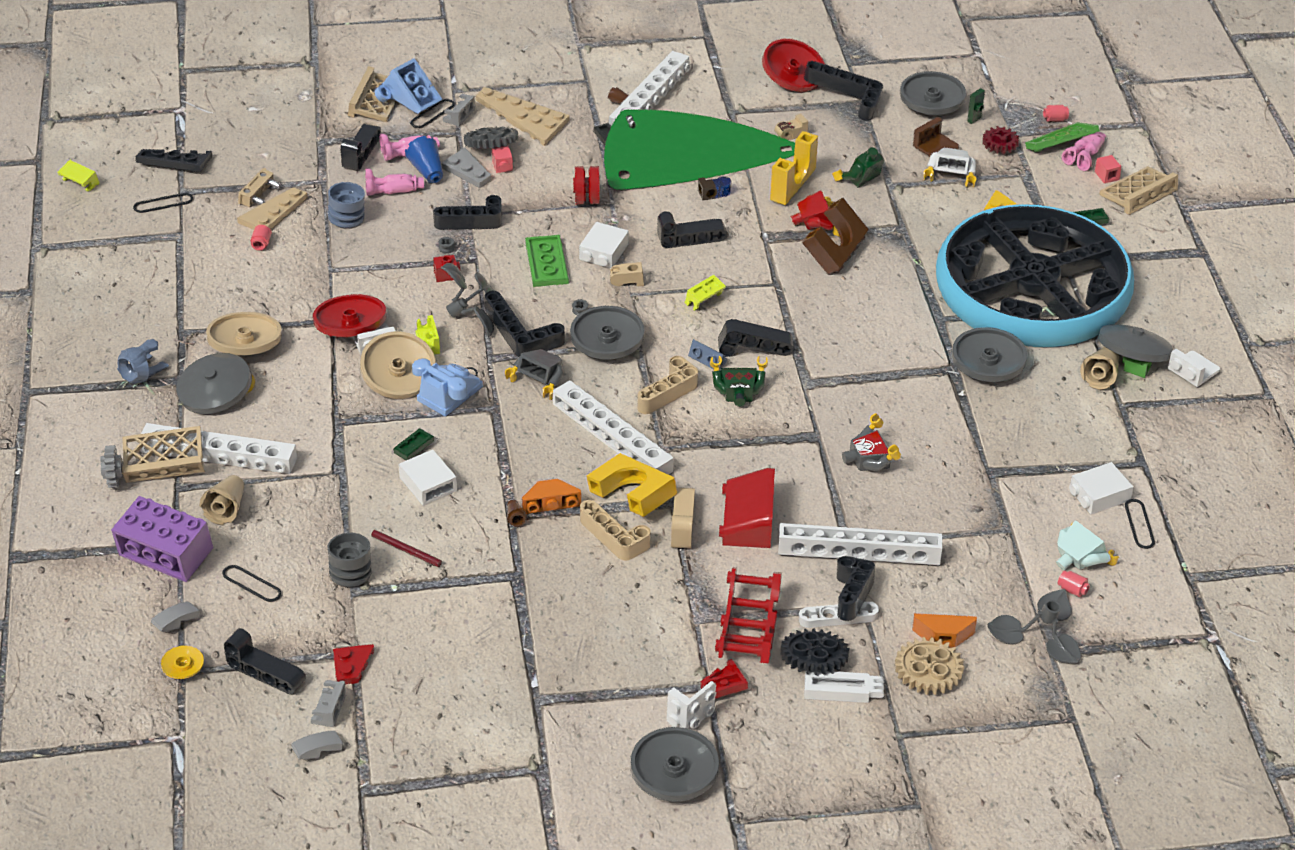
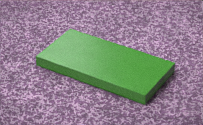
[525,235,569,287]

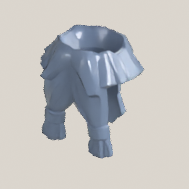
[117,339,169,384]

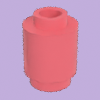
[1043,105,1069,121]
[250,225,272,251]
[1058,570,1090,597]

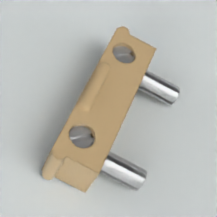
[238,168,281,207]

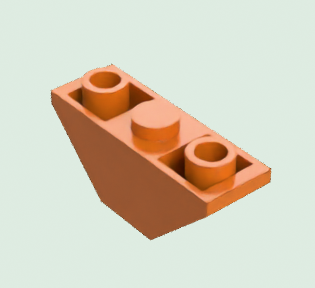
[522,479,581,514]
[912,613,977,648]

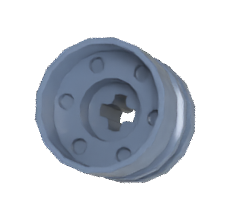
[328,182,365,228]

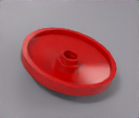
[762,39,824,92]
[313,294,387,337]

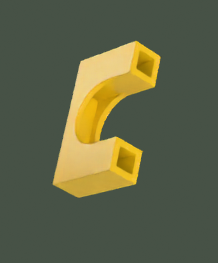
[770,131,818,205]
[586,453,677,517]

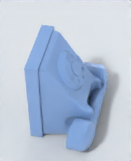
[375,58,442,114]
[412,358,483,417]

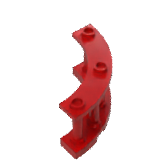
[715,567,782,664]

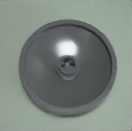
[900,71,966,115]
[570,306,644,359]
[1098,324,1173,362]
[952,327,1027,382]
[176,353,252,414]
[631,727,719,801]

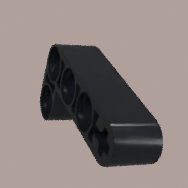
[340,124,381,170]
[433,195,502,230]
[657,211,728,248]
[718,319,794,357]
[836,556,875,621]
[224,628,306,694]

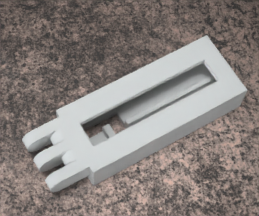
[804,671,884,703]

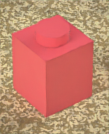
[492,145,513,173]
[1095,155,1122,184]

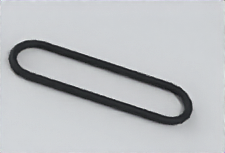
[410,99,455,128]
[133,193,193,213]
[1125,499,1155,549]
[222,565,282,602]

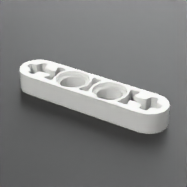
[799,602,879,628]

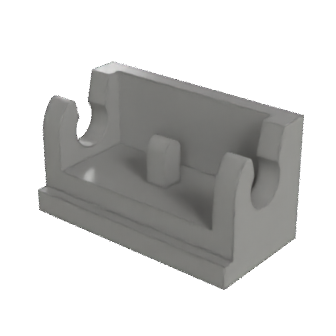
[443,94,475,126]
[311,680,346,728]

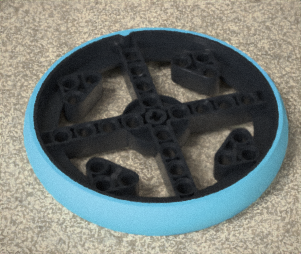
[936,204,1134,347]

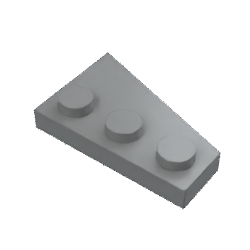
[442,147,491,188]

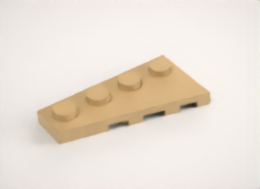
[237,187,308,230]

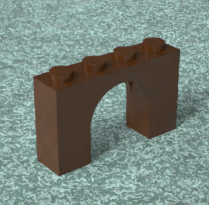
[802,198,869,275]

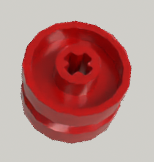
[573,166,600,205]

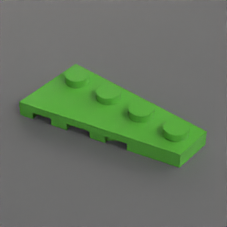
[1025,122,1100,152]

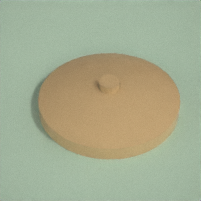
[206,312,282,355]
[360,331,436,399]

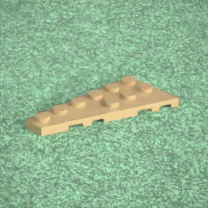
[476,87,569,146]

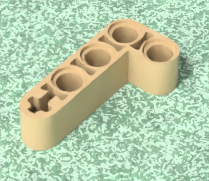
[637,356,698,414]
[671,487,695,548]
[580,500,651,561]

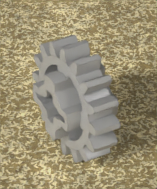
[100,445,123,488]

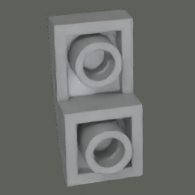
[151,601,200,632]
[291,730,343,760]

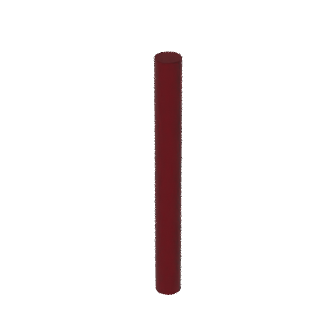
[371,529,442,567]

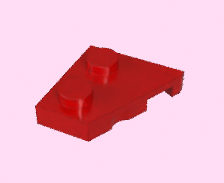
[333,644,374,685]
[700,659,748,699]

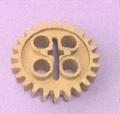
[895,637,964,695]

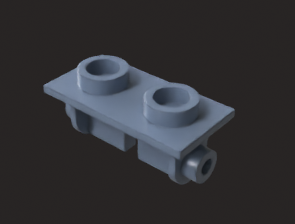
[688,339,727,369]

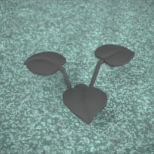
[441,263,494,338]
[987,589,1081,663]

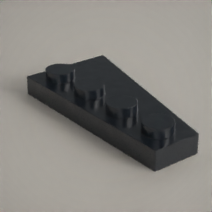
[135,149,213,172]

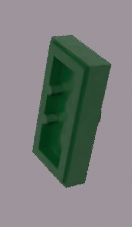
[967,88,985,124]
[1074,208,1109,225]
[393,428,434,461]

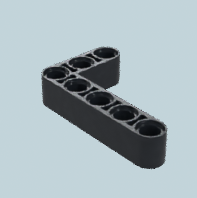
[803,61,883,121]
[485,290,565,357]

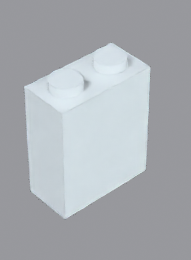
[579,222,629,268]
[399,450,457,506]
[1069,462,1133,515]

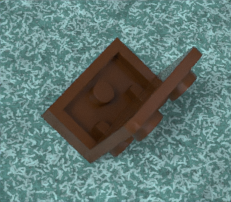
[913,117,959,156]

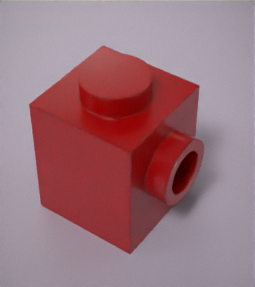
[433,255,460,282]

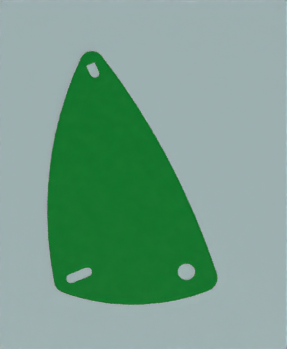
[604,109,795,190]

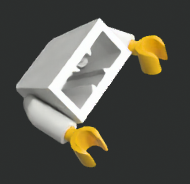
[924,148,976,188]

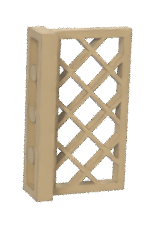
[348,66,396,122]
[1099,166,1178,215]
[122,426,205,483]

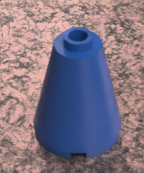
[405,136,443,183]

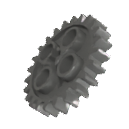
[463,126,519,149]

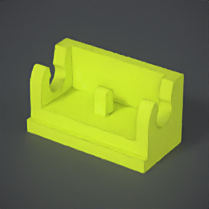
[58,160,100,192]
[684,275,726,310]
[415,315,440,355]

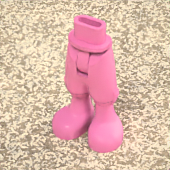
[1061,132,1106,171]
[380,134,440,160]
[365,168,424,196]

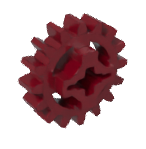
[982,126,1019,154]

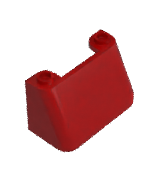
[719,468,775,548]

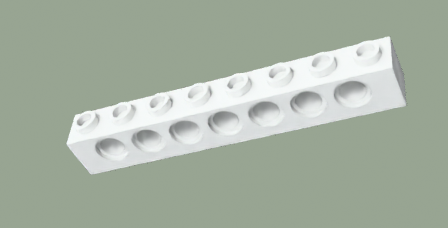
[609,51,691,128]
[553,380,674,475]
[140,423,297,474]
[778,523,942,565]

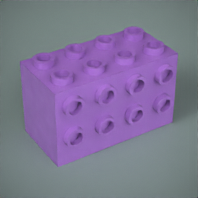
[111,496,213,582]

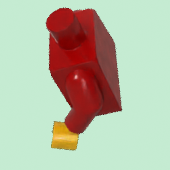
[791,190,839,236]

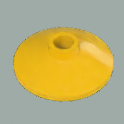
[161,646,204,679]

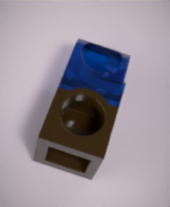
[698,176,731,201]

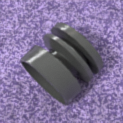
[327,532,372,587]

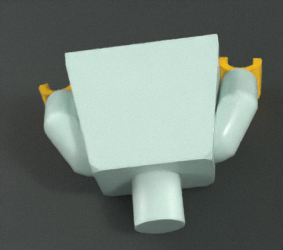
[1056,520,1119,570]

